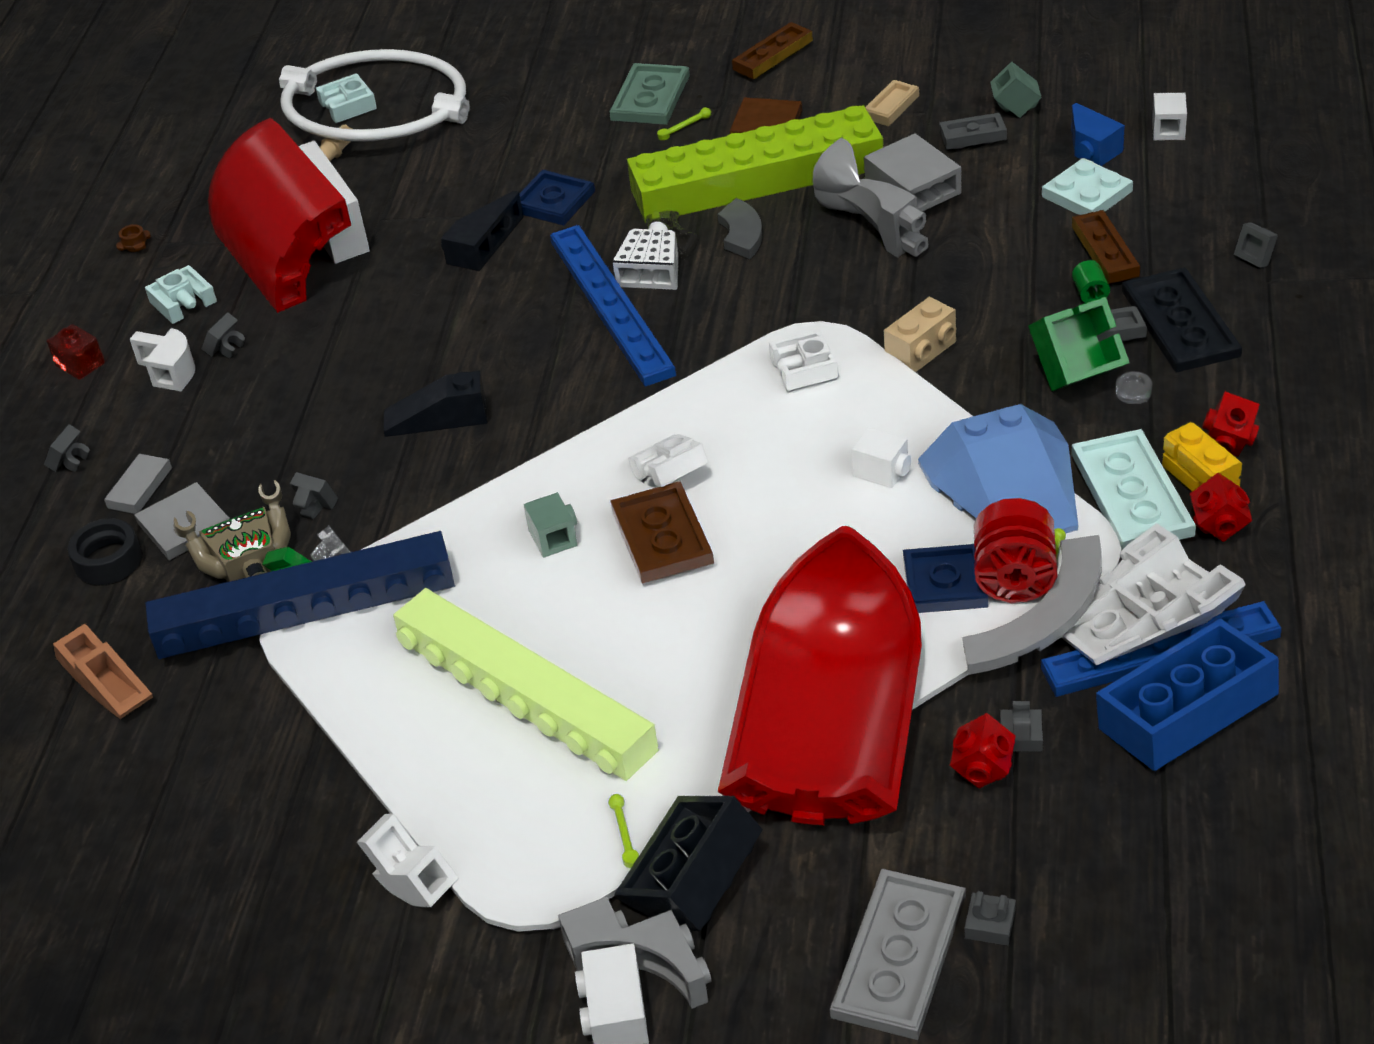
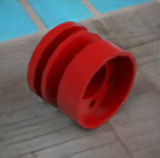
[973,498,1057,603]

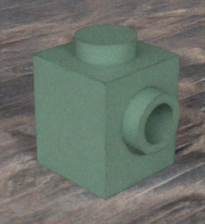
[990,62,1042,118]
[523,492,578,558]

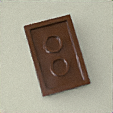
[610,481,714,584]

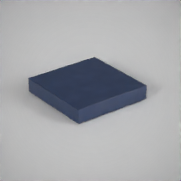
[519,170,595,226]
[903,544,988,613]

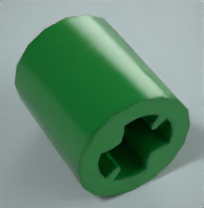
[1072,260,1110,303]

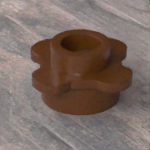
[116,224,151,252]

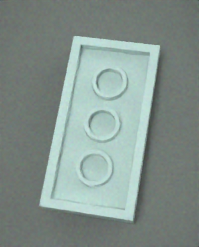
[1071,429,1196,550]

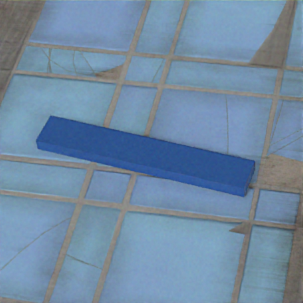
[1041,601,1281,697]

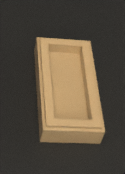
[865,80,919,126]

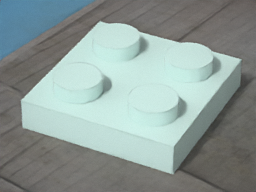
[1042,158,1133,215]

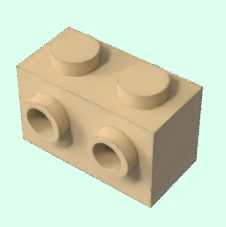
[884,296,956,372]

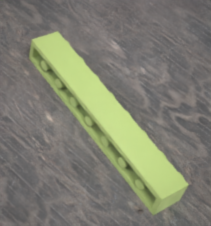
[393,588,659,781]

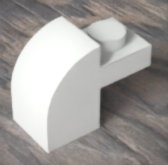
[130,328,195,391]
[357,814,458,907]

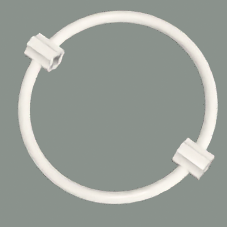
[279,49,470,142]

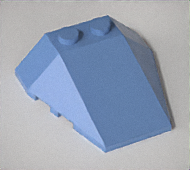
[918,404,1078,533]

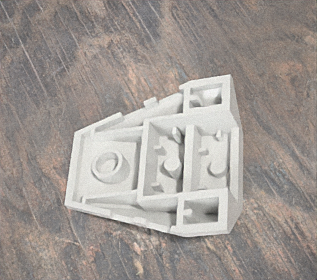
[1061,523,1246,665]

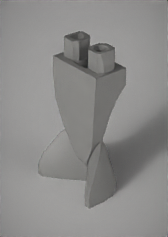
[813,138,928,258]

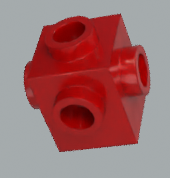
[1202,391,1260,457]
[1190,472,1253,542]
[950,713,1016,789]

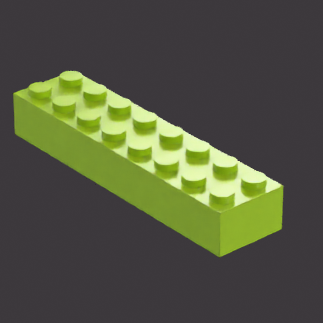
[627,105,883,224]

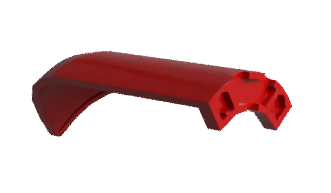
[208,118,351,313]
[717,526,922,825]

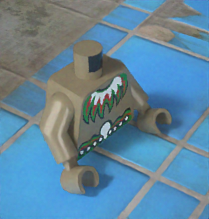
[174,480,291,582]

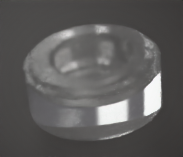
[1116,371,1152,404]

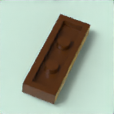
[732,22,813,79]
[1072,210,1140,284]

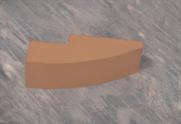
[53,624,153,719]

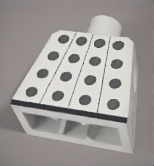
[613,222,678,290]

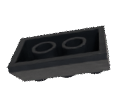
[614,796,763,931]

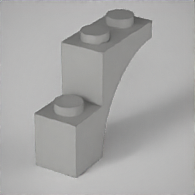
[558,897,711,1009]

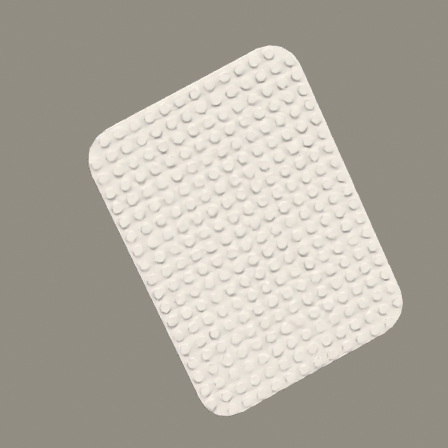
[260,321,1122,932]

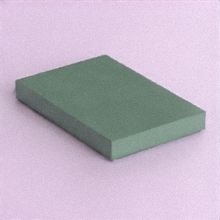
[610,63,690,125]

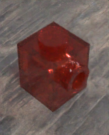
[47,324,105,380]

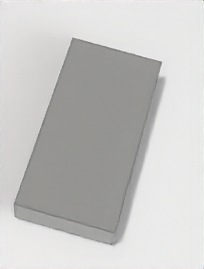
[104,454,172,514]

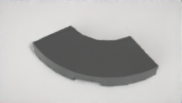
[717,198,762,259]

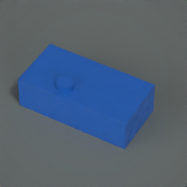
[1096,618,1279,771]

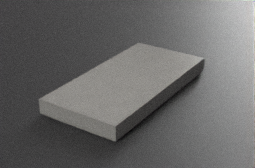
[830,869,966,1040]

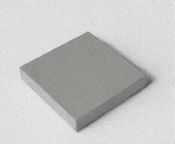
[134,482,230,560]

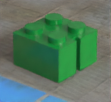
[1028,297,1130,391]

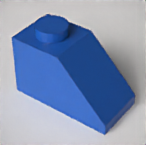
[1071,103,1125,166]

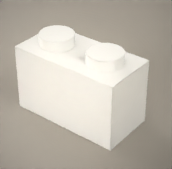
[575,943,649,1044]

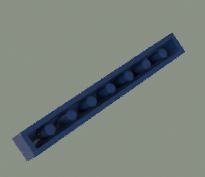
[145,530,455,659]

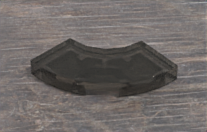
[646,210,699,261]

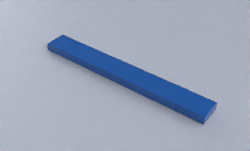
[550,225,676,386]

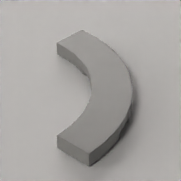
[962,535,1102,675]

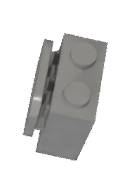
[864,133,961,211]

